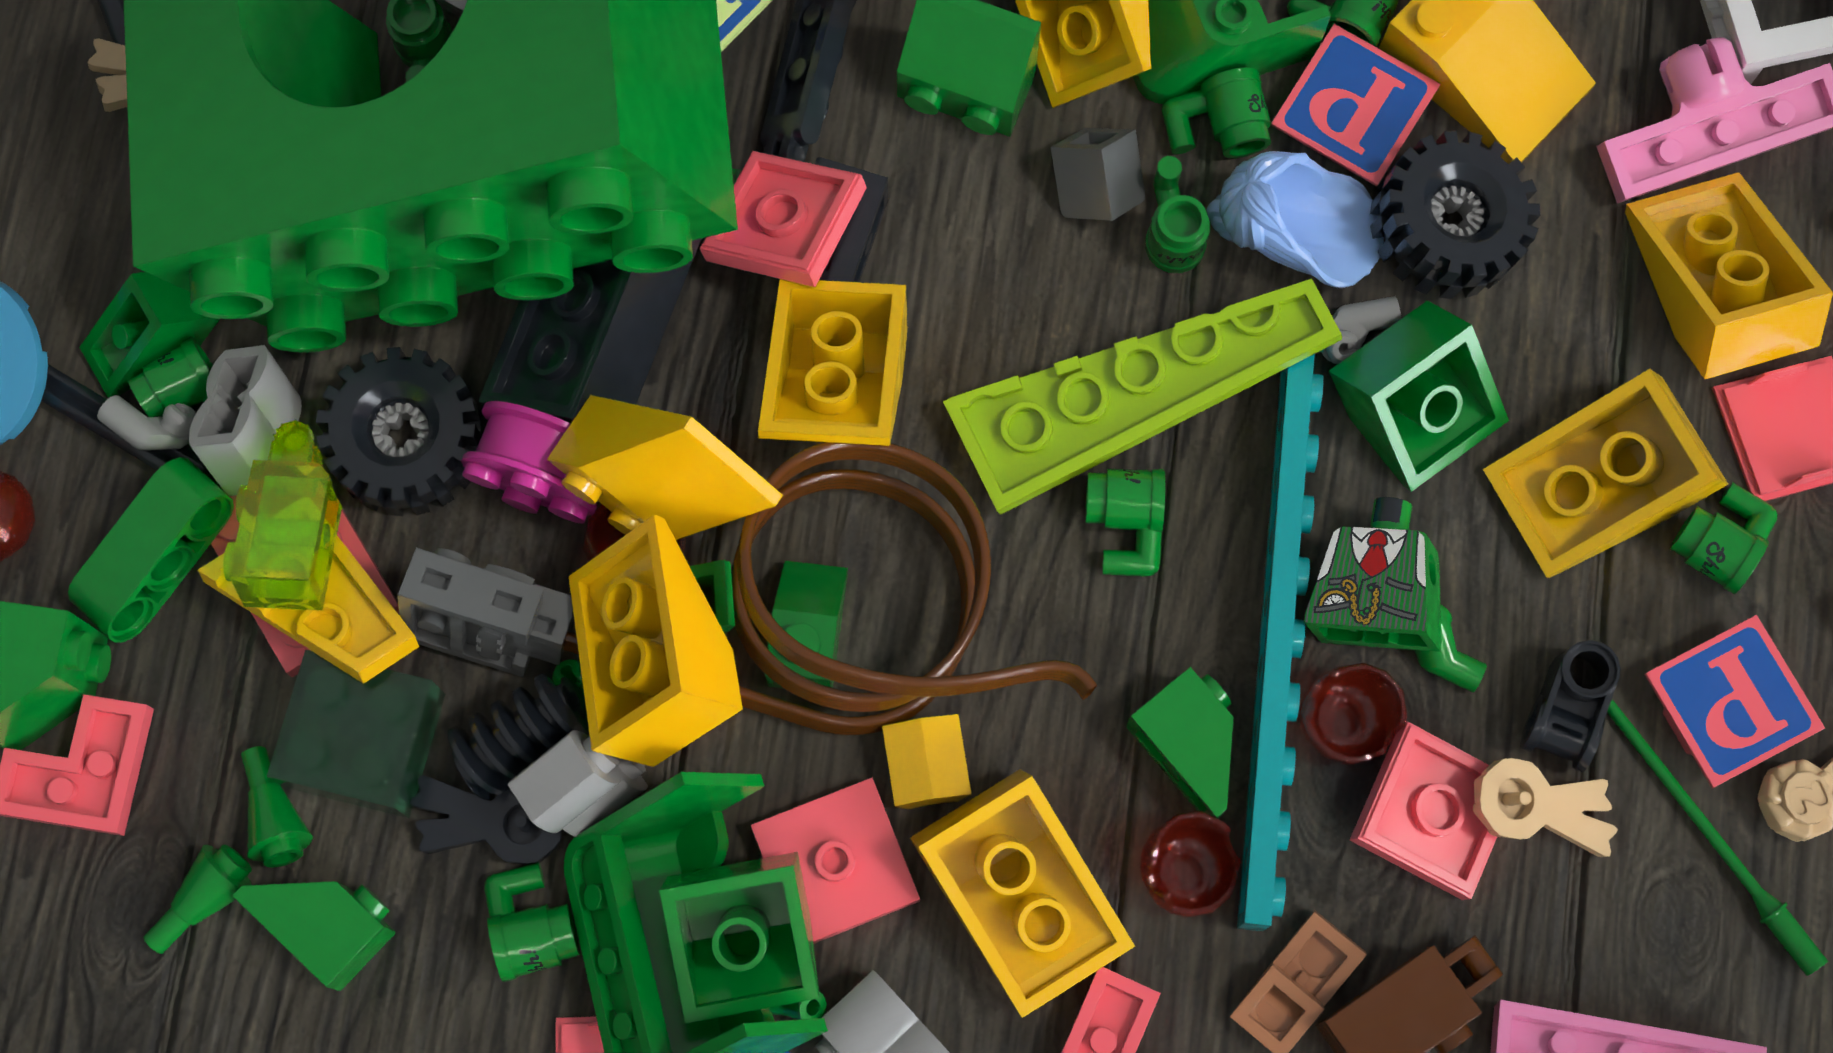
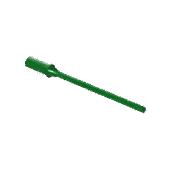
[1607,700,1828,976]

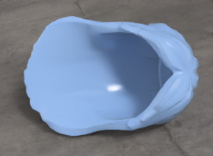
[1206,151,1384,288]

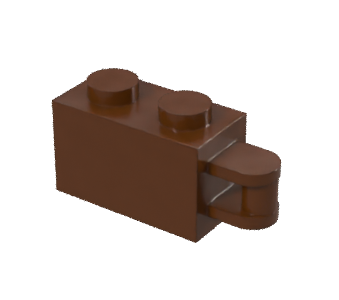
[1315,935,1503,1053]

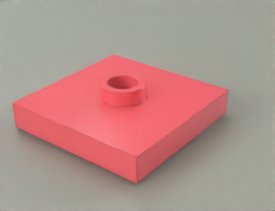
[699,151,867,287]
[1350,722,1497,900]
[751,777,920,944]

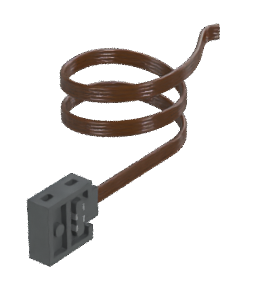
[398,442,1097,735]

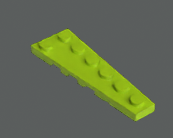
[943,279,1342,515]

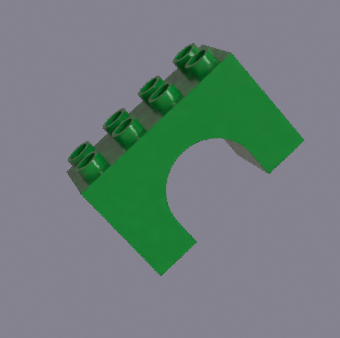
[124,0,738,352]

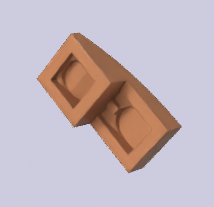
[1230,909,1367,1053]

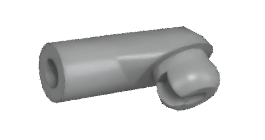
[1322,296,1401,364]
[97,395,196,450]

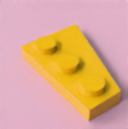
[198,499,419,684]

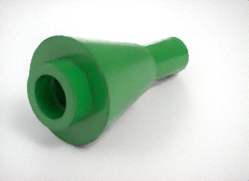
[241,746,313,868]
[143,844,252,954]

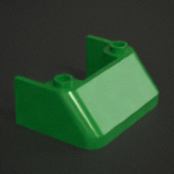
[1133,0,1331,104]
[564,772,828,1053]

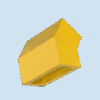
[882,714,971,809]

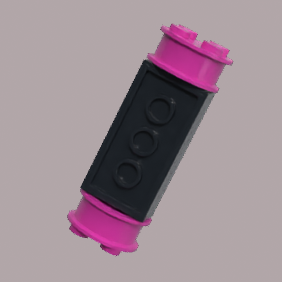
[461,238,702,524]

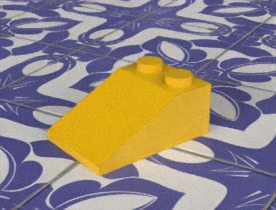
[1015,0,1151,108]
[1379,0,1596,164]
[1625,172,1833,379]
[758,279,907,446]
[1483,369,1728,578]
[547,395,783,540]
[569,515,743,767]
[910,769,1135,1018]

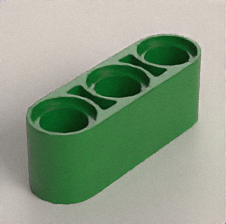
[68,457,234,643]

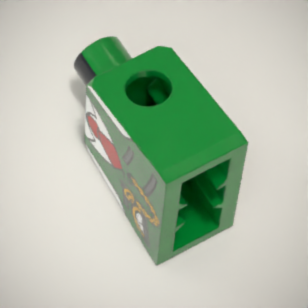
[1304,497,1442,652]

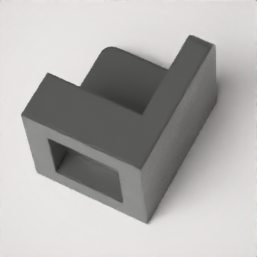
[1051,128,1145,221]

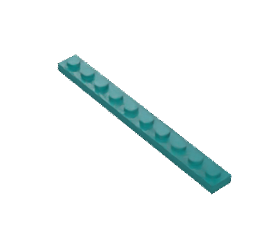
[1237,349,1324,932]

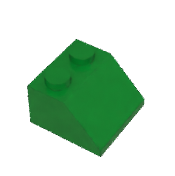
[897,0,1041,137]
[1329,300,1509,492]
[0,601,111,751]
[659,852,820,1023]

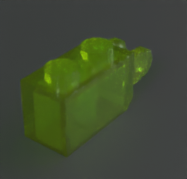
[223,419,342,611]

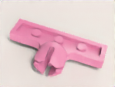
[1596,37,1833,204]
[1490,1000,1767,1053]

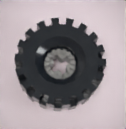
[1370,130,1541,299]
[316,347,485,516]

